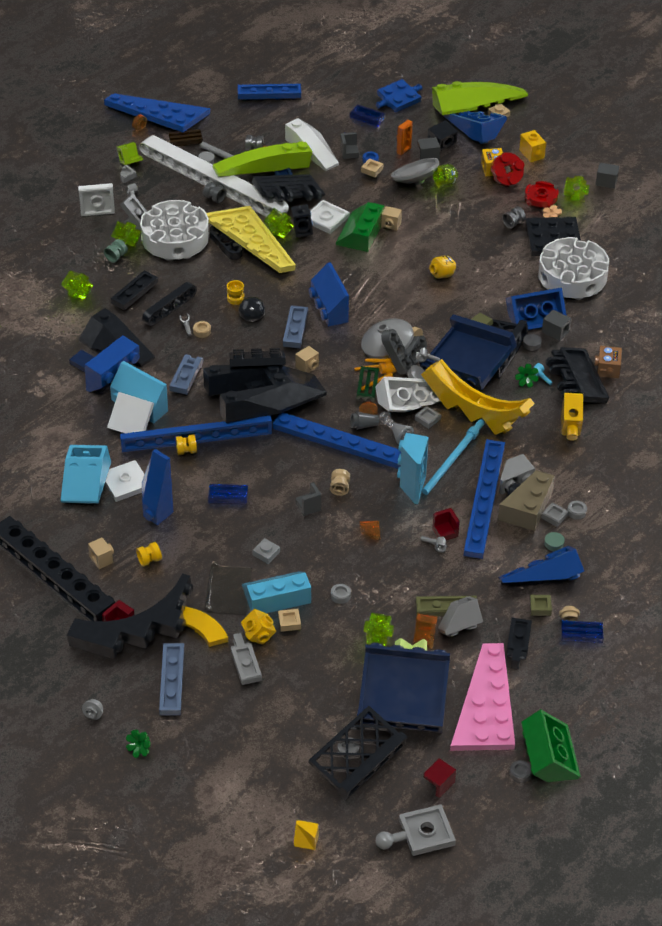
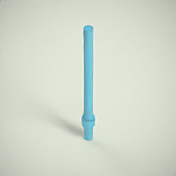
[422,419,485,495]

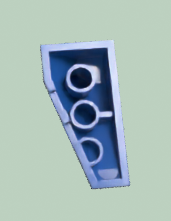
[443,111,507,144]
[142,449,174,525]
[498,546,584,583]

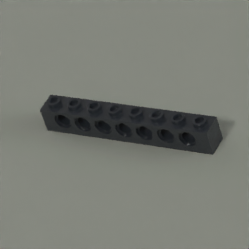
[0,516,115,621]

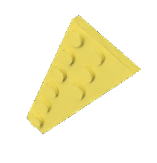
[206,206,296,273]

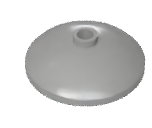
[391,158,440,185]
[361,318,414,359]

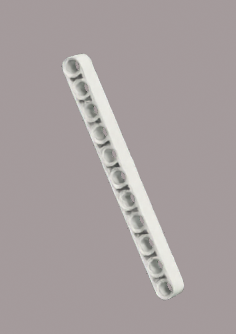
[139,135,289,221]

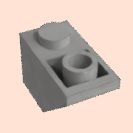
[499,454,535,494]
[438,596,483,636]

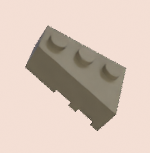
[498,470,555,531]

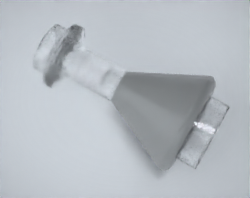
[379,411,414,445]

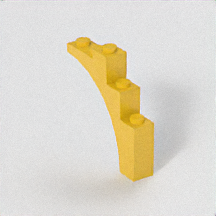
[421,359,535,435]

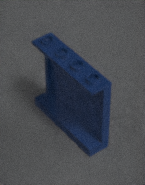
[419,314,517,390]
[357,643,450,733]

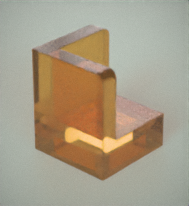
[413,614,438,649]

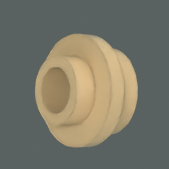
[559,606,580,623]

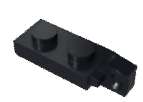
[506,618,532,669]

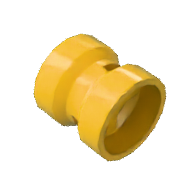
[227,280,244,305]
[176,434,197,455]
[136,542,162,567]

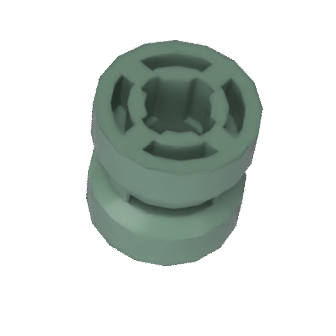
[104,239,128,263]

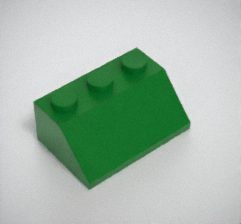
[336,202,385,252]
[521,709,581,782]

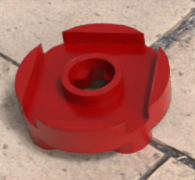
[491,152,525,186]
[525,181,559,208]

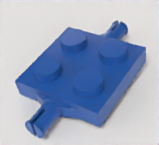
[376,79,422,112]

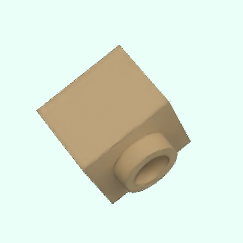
[381,206,402,231]
[295,346,319,373]
[88,537,114,569]

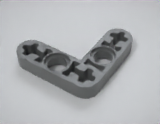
[381,329,427,375]

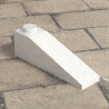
[285,118,339,171]
[375,376,441,412]

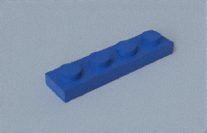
[238,84,301,100]

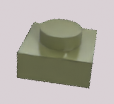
[530,595,552,616]

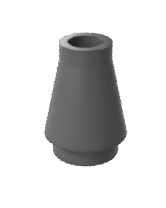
[350,411,379,430]

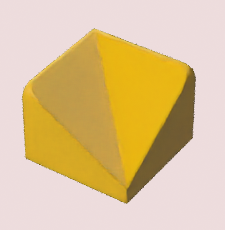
[294,820,319,850]

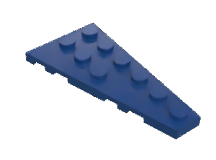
[104,94,210,132]

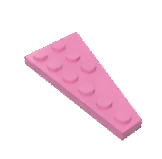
[450,643,515,751]

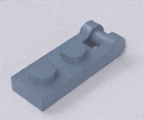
[169,354,204,395]

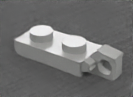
[231,633,262,685]

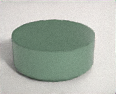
[544,532,565,551]

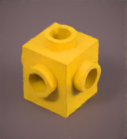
[241,609,276,645]

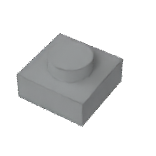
[252,538,280,564]

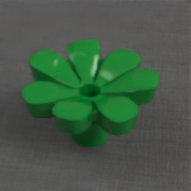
[515,364,539,388]
[126,730,151,758]

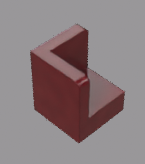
[432,508,460,541]
[102,600,135,621]
[423,758,456,798]

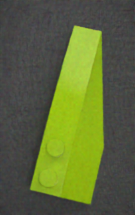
[432,81,528,115]
[212,142,312,177]

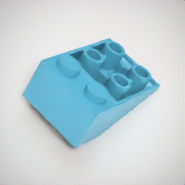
[60,445,111,504]

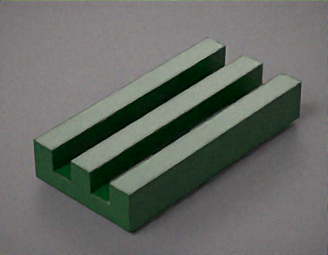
[356,366,379,402]

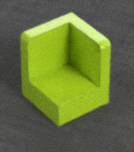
[116,142,143,165]

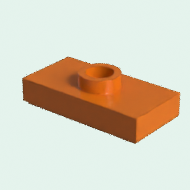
[397,120,413,155]

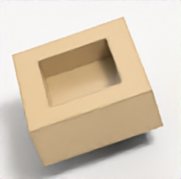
[488,103,511,117]
[361,158,384,177]
[278,609,301,632]

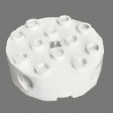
[140,200,209,261]
[538,237,609,300]

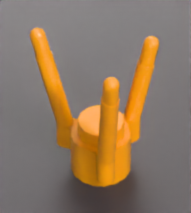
[354,358,397,391]

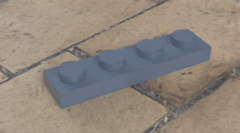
[159,643,184,715]

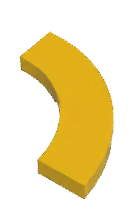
[183,606,229,647]

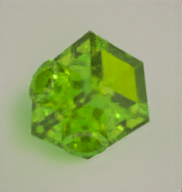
[564,176,590,201]
[264,208,294,238]
[111,221,141,247]
[61,270,93,299]
[364,613,394,647]

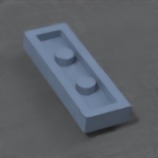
[283,305,308,348]

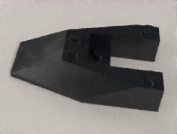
[203,365,327,423]

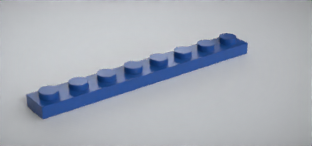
[273,412,401,469]
[120,416,272,453]
[463,439,505,559]

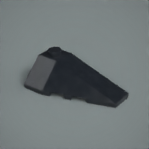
[79,308,155,367]

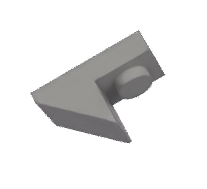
[120,194,147,230]

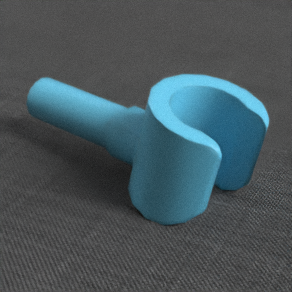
[533,363,553,385]

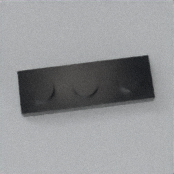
[111,270,158,310]

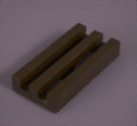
[168,129,203,146]

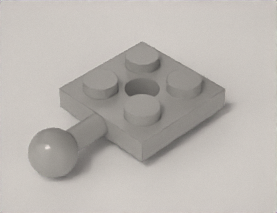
[375,804,456,856]

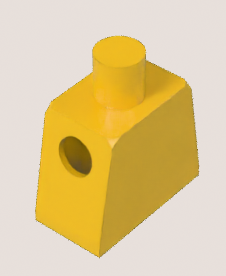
[561,393,583,441]

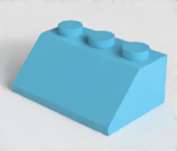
[110,361,168,423]
[397,433,429,504]
[242,571,311,613]

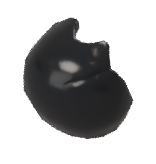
[239,296,265,322]

